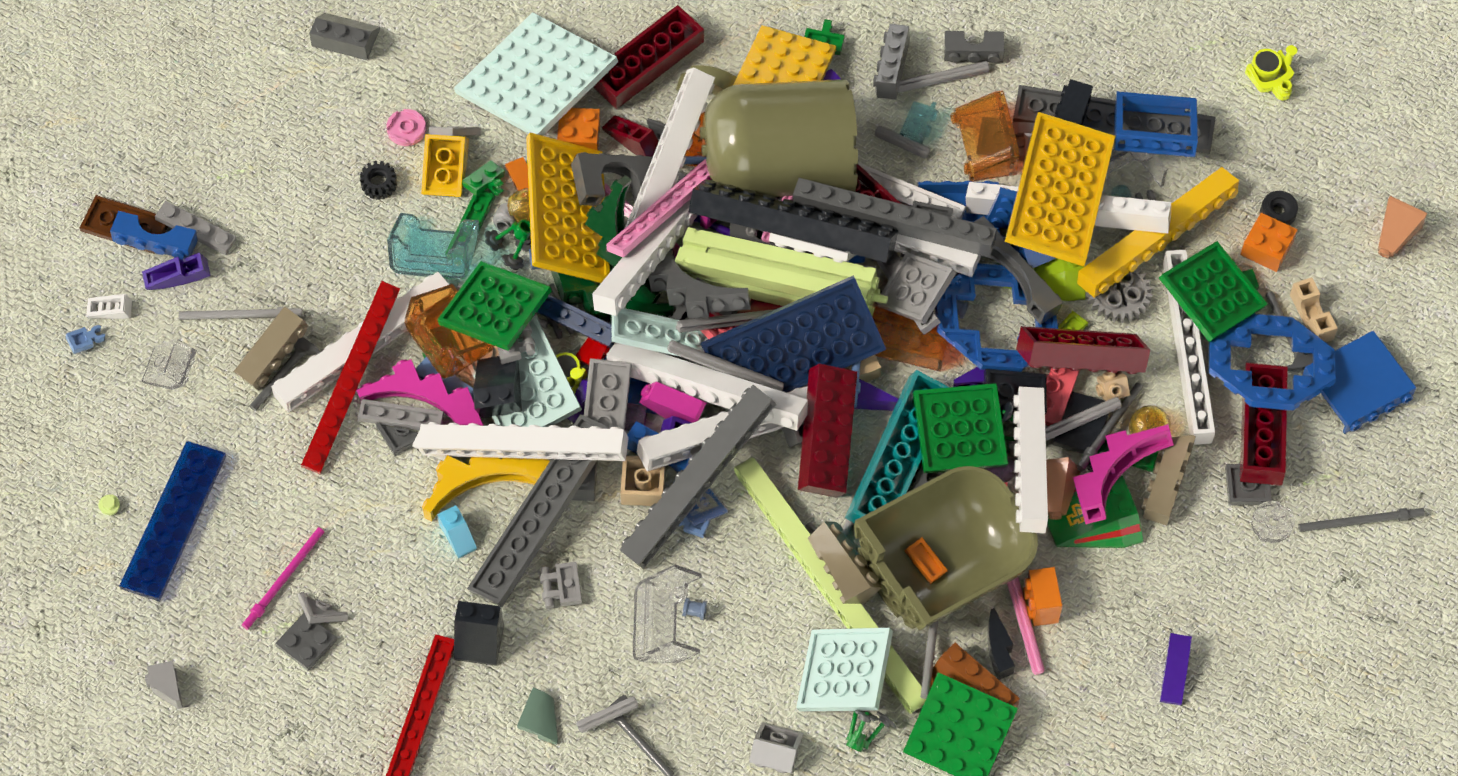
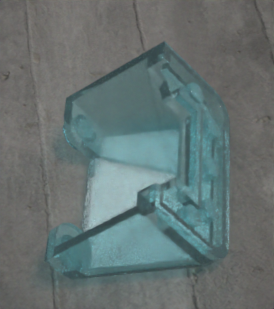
[387,213,479,280]

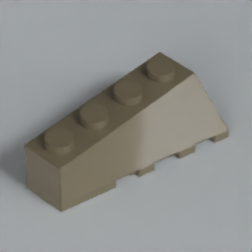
[233,306,309,390]
[1141,435,1196,526]
[808,521,882,604]

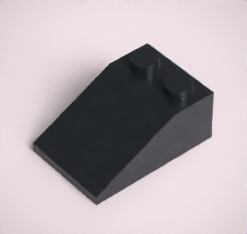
[473,356,522,418]

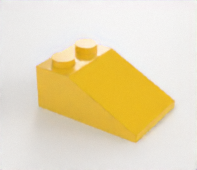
[421,134,469,197]

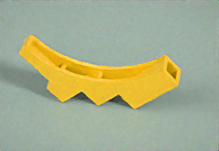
[422,455,550,521]

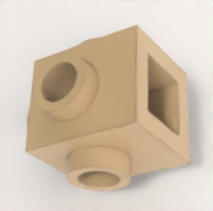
[1096,371,1130,401]

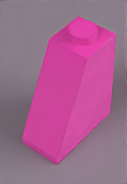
[639,381,706,423]

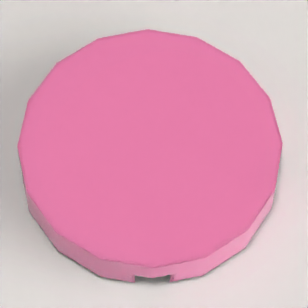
[386,109,426,146]

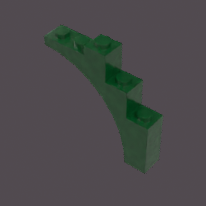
[585,175,663,304]
[551,271,674,325]

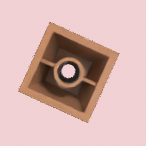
[1377,196,1427,258]
[1046,457,1081,520]

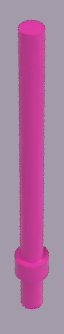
[242,527,324,630]

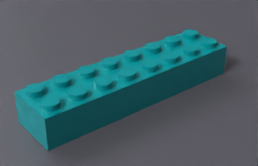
[845,370,949,524]

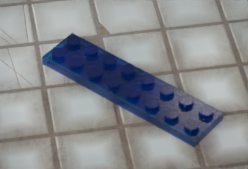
[119,441,226,602]

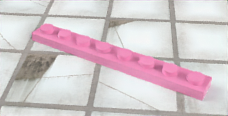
[606,159,712,258]

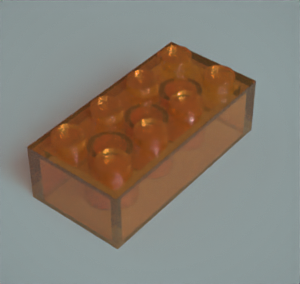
[872,307,949,372]

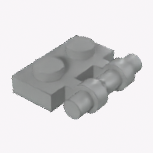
[497,324,535,364]
[540,562,582,609]

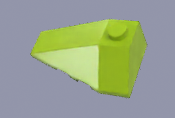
[1003,258,1085,301]

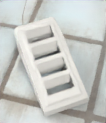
[86,294,132,319]

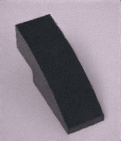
[987,608,1015,680]

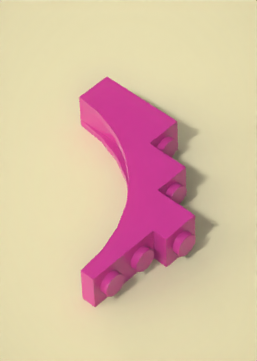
[356,359,484,426]
[1073,424,1174,524]

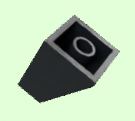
[454,601,504,666]

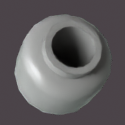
[493,203,522,232]

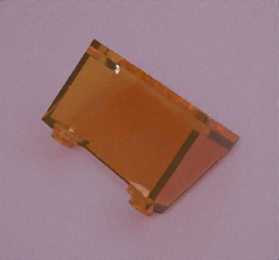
[951,90,1019,182]
[405,284,494,379]

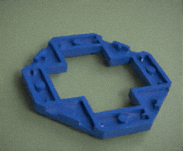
[935,263,1058,372]
[1209,314,1336,411]

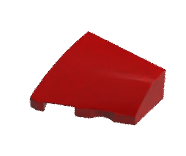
[575,338,610,365]

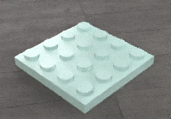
[796,628,893,711]

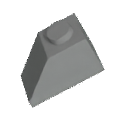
[145,661,183,709]

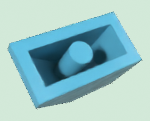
[437,505,477,559]

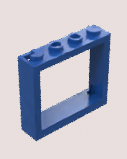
[1114,91,1198,157]

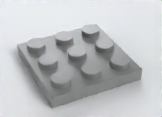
[876,252,956,324]

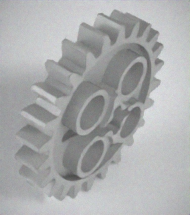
[1086,268,1153,323]

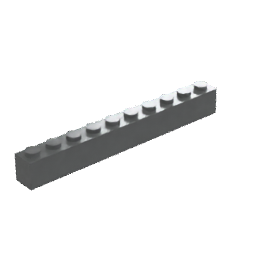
[793,178,997,258]
[620,385,776,569]

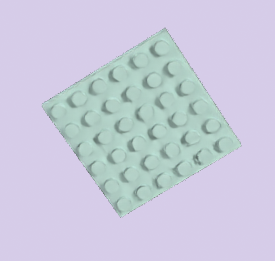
[454,12,618,136]

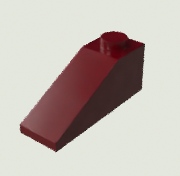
[601,115,659,157]

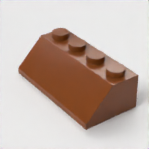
[931,642,1020,708]

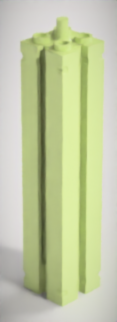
[675,227,888,316]

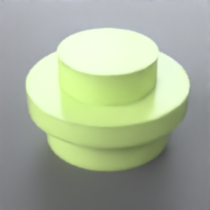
[98,495,120,515]

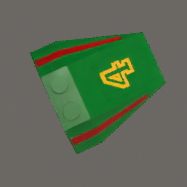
[1047,475,1144,548]

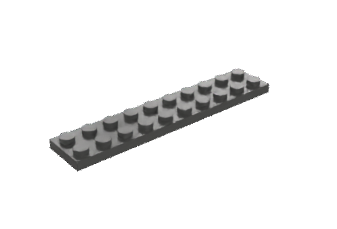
[1013,85,1216,154]
[467,414,611,607]

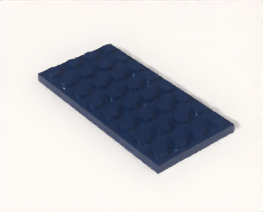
[701,275,886,393]

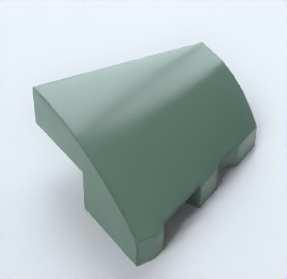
[517,687,558,745]

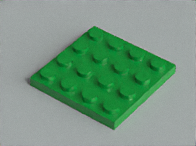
[1159,241,1268,342]
[437,261,551,351]
[913,384,1008,474]
[903,672,1019,776]

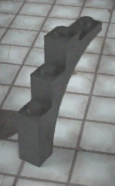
[648,248,751,319]

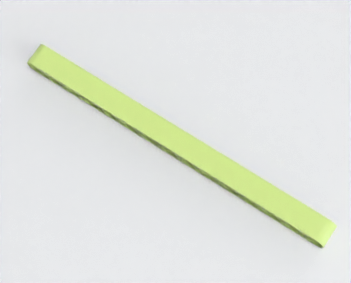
[734,457,926,714]

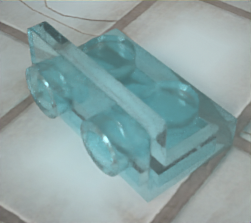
[900,101,939,144]

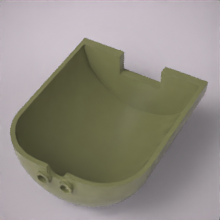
[700,79,858,197]
[854,466,1038,630]

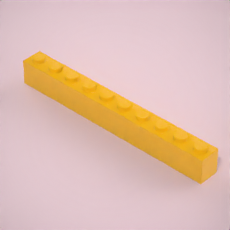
[1077,167,1239,298]

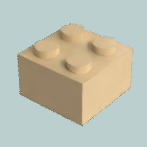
[620,456,666,506]

